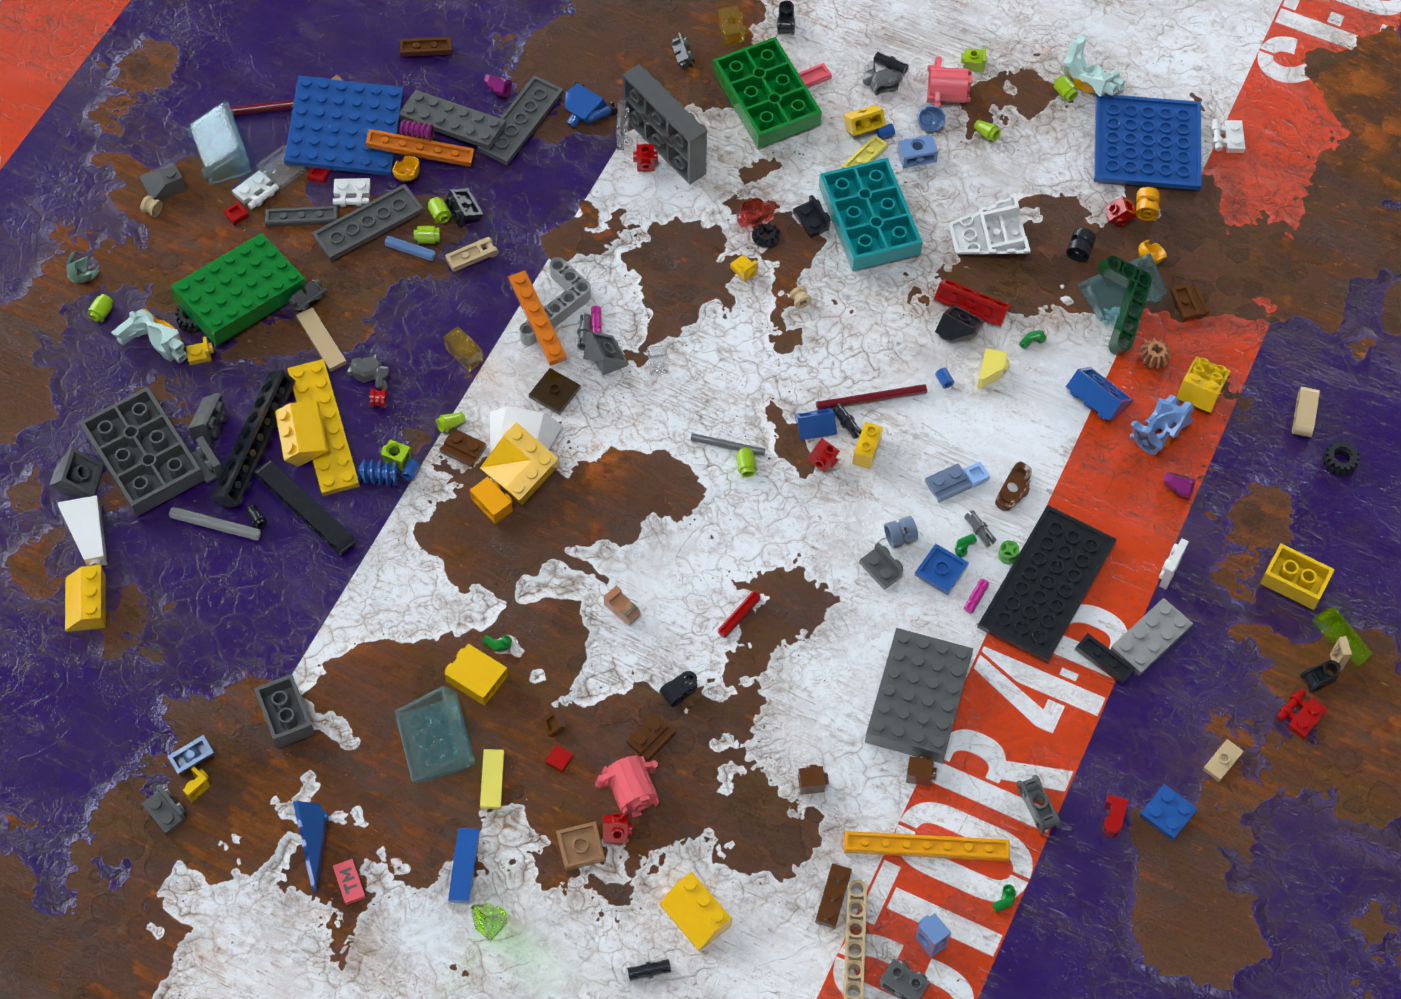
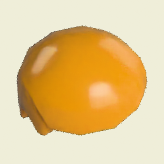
[392,156,420,182]
[1138,240,1167,266]

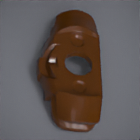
[995,461,1032,511]

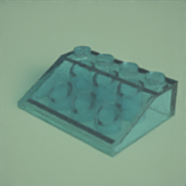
[395,686,475,784]

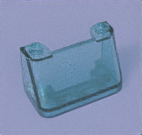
[187,101,251,185]
[1077,253,1167,324]

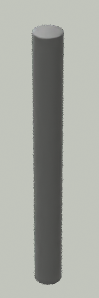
[691,433,766,456]

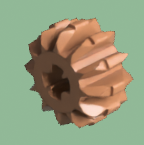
[1139,338,1172,370]

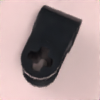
[777,0,795,34]
[1300,660,1341,693]
[659,671,697,707]

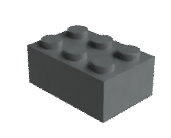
[254,674,315,749]

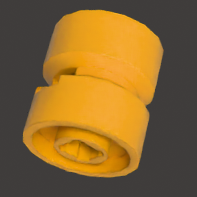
[1135,187,1160,221]

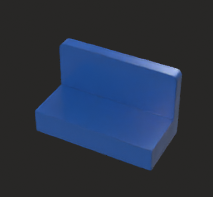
[794,408,837,440]

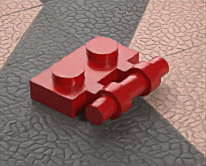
[1276,689,1328,739]

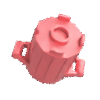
[926,56,973,108]
[595,755,659,818]

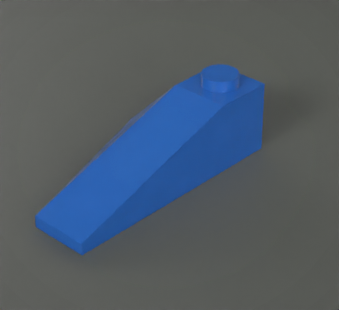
[293,801,329,893]

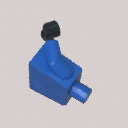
[565,82,619,128]

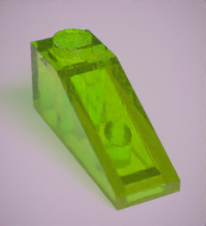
[1312,608,1373,666]
[470,903,507,942]

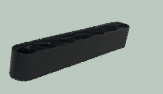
[253,460,356,556]

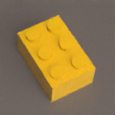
[1260,543,1335,610]

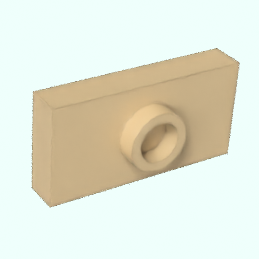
[1330,636,1352,671]
[1203,739,1244,782]

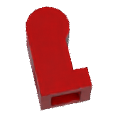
[1102,794,1128,838]

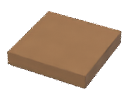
[556,821,606,871]

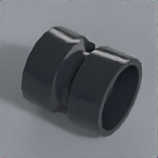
[1066,228,1096,262]

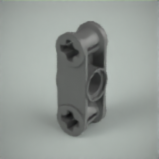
[1016,774,1061,834]

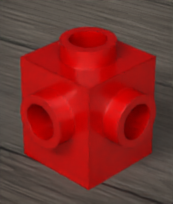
[633,144,658,172]
[1105,196,1137,227]
[806,438,840,473]
[603,813,633,845]

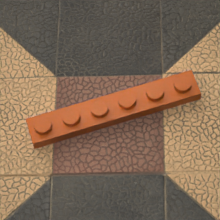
[366,129,474,167]
[508,271,567,366]

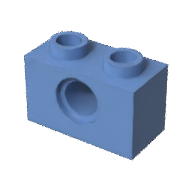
[897,135,938,168]
[167,735,215,775]
[915,913,951,958]

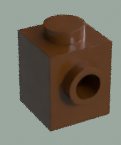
[906,756,937,786]
[798,764,829,795]

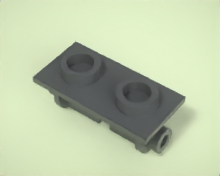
[671,32,695,69]
[288,279,328,311]

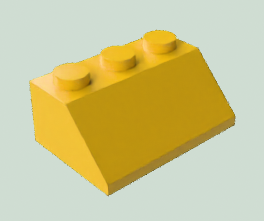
[275,401,328,467]
[65,565,106,632]
[659,871,732,951]

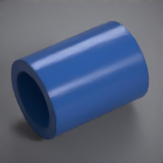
[876,123,895,139]
[935,367,954,389]
[401,459,420,481]

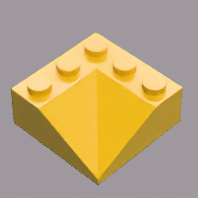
[480,422,561,505]

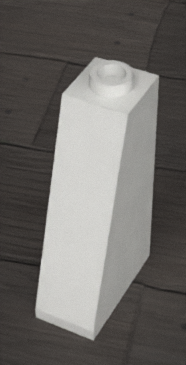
[58,495,108,566]

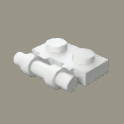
[1211,119,1245,153]
[232,170,279,210]
[333,178,371,207]

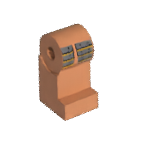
[604,585,641,625]

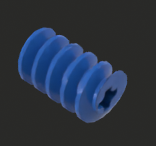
[358,459,399,486]

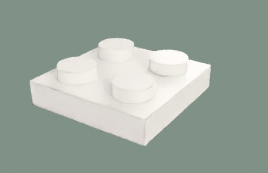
[1159,538,1189,589]

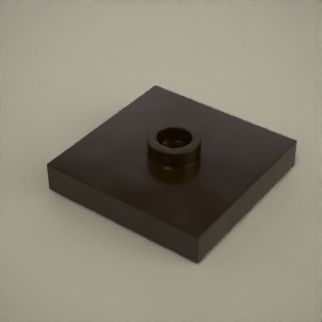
[529,368,581,415]

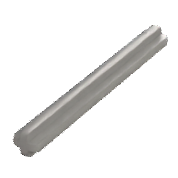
[169,507,261,540]

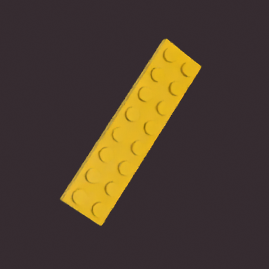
[287,359,360,496]

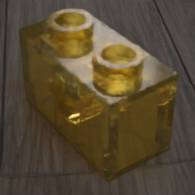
[717,6,747,46]
[443,326,483,371]

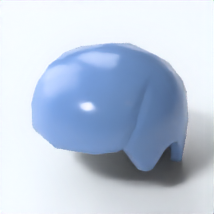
[917,105,945,132]

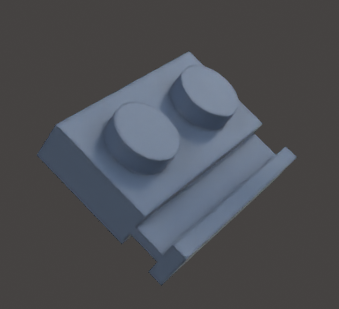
[925,463,972,503]

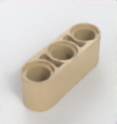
[1292,386,1320,438]

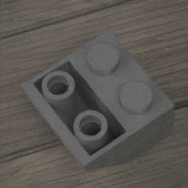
[188,393,228,444]

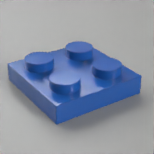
[915,543,969,595]
[1139,784,1198,841]

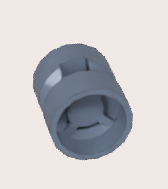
[884,516,918,547]

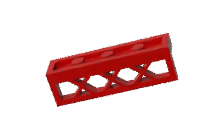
[934,279,1012,327]

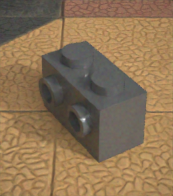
[879,959,930,999]

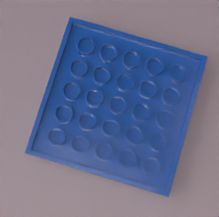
[284,75,403,176]
[1094,93,1202,190]

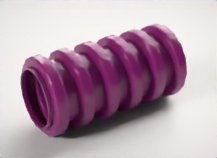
[400,119,434,140]

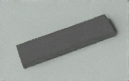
[265,206,338,227]

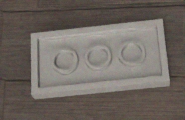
[1110,598,1193,676]

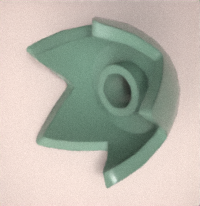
[66,252,100,284]

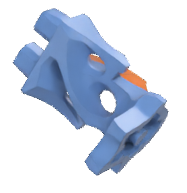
[1130,394,1194,455]

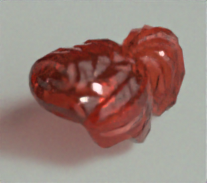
[736,198,780,227]

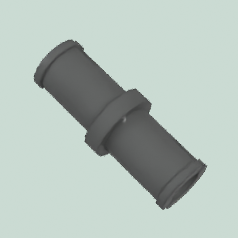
[577,313,592,350]
[964,510,996,547]

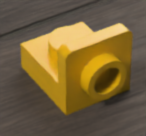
[730,254,758,281]
[186,337,214,365]
[183,766,210,803]

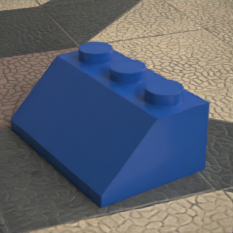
[1066,367,1134,421]

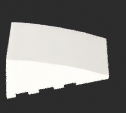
[949,193,1031,254]
[490,406,563,482]

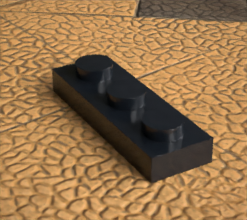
[1075,633,1136,685]

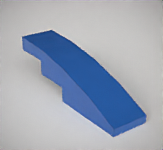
[448,828,480,904]

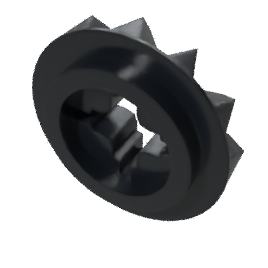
[752,222,781,248]

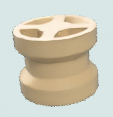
[140,195,163,217]
[789,286,812,309]

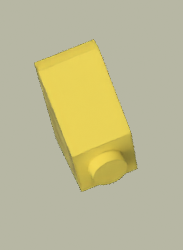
[977,348,1010,389]

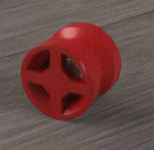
[369,388,388,408]

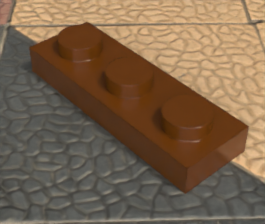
[399,36,452,57]
[815,863,852,929]

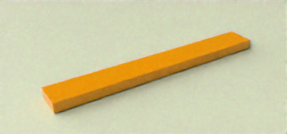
[844,831,1010,862]

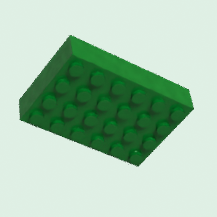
[713,37,822,148]
[171,233,306,346]

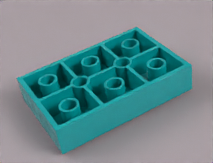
[819,158,923,271]

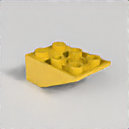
[1176,356,1231,413]

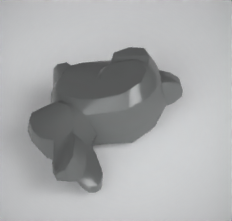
[863,61,903,96]
[347,354,390,389]

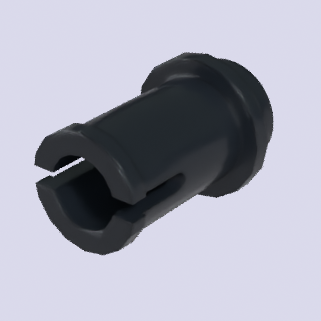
[245,505,267,529]

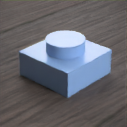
[964,461,990,487]

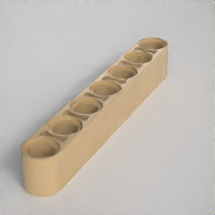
[843,879,867,999]

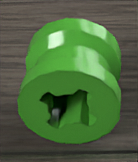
[998,540,1019,564]

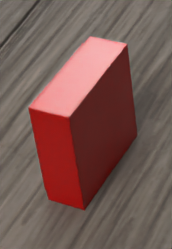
[307,168,331,185]
[223,202,249,226]
[545,745,573,773]

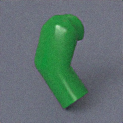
[1019,330,1047,349]
[955,533,977,557]
[482,635,512,652]
[991,884,1016,913]

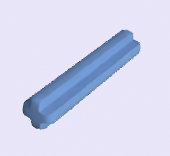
[384,236,436,261]

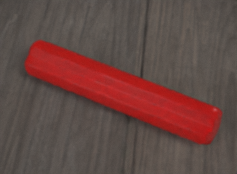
[718,591,760,638]

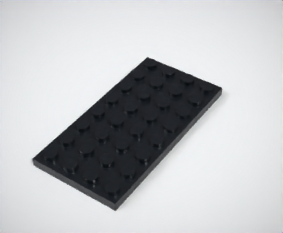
[977,505,1117,664]

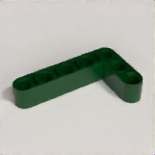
[1098,255,1152,355]

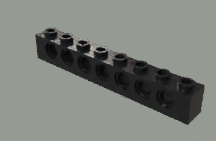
[210,370,296,508]

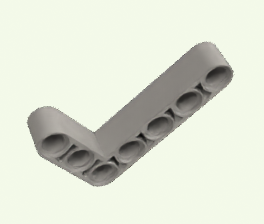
[519,257,591,346]

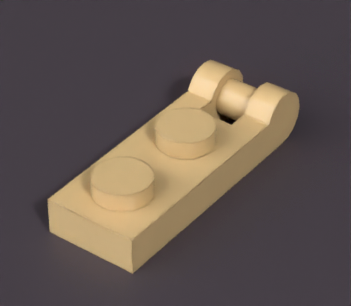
[445,237,499,272]

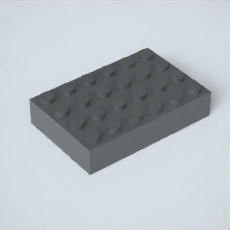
[622,64,707,185]
[80,387,204,517]
[865,628,974,764]

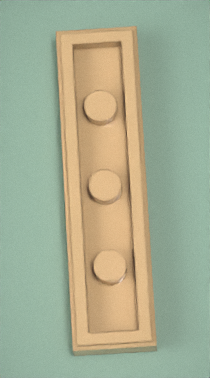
[296,307,347,372]

